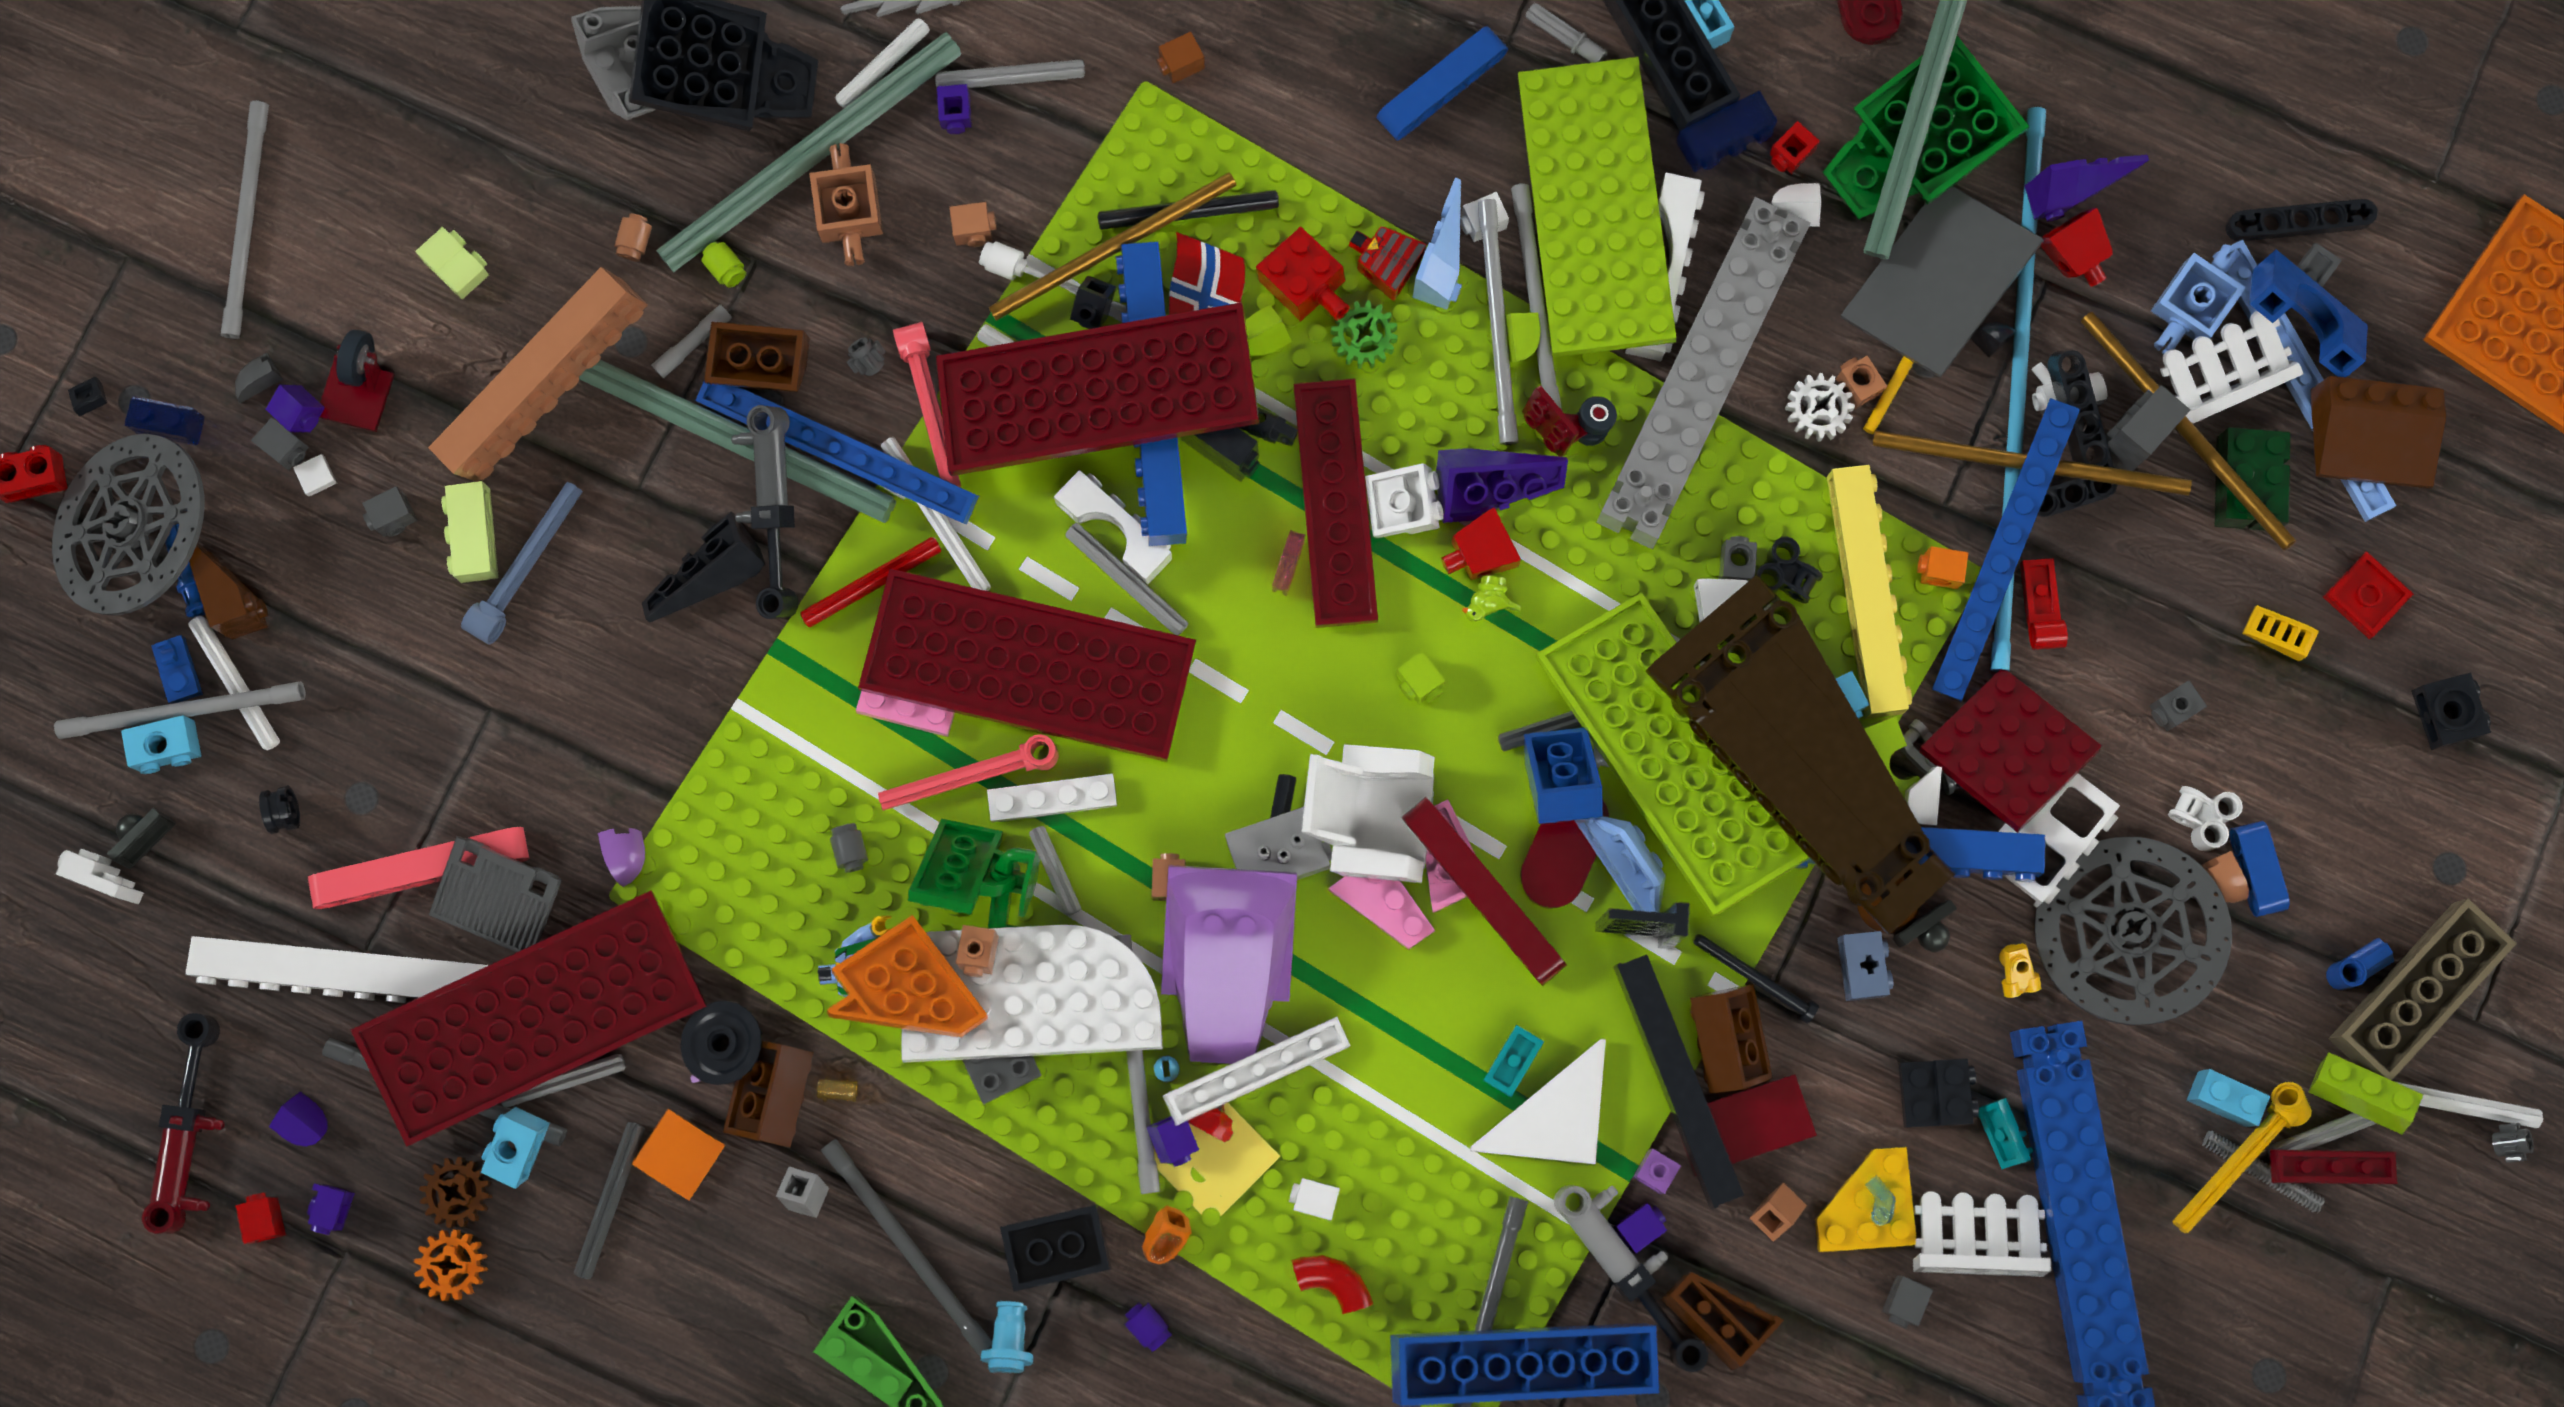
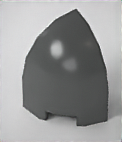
[235,353,283,404]

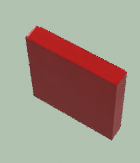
[2323,552,2414,640]

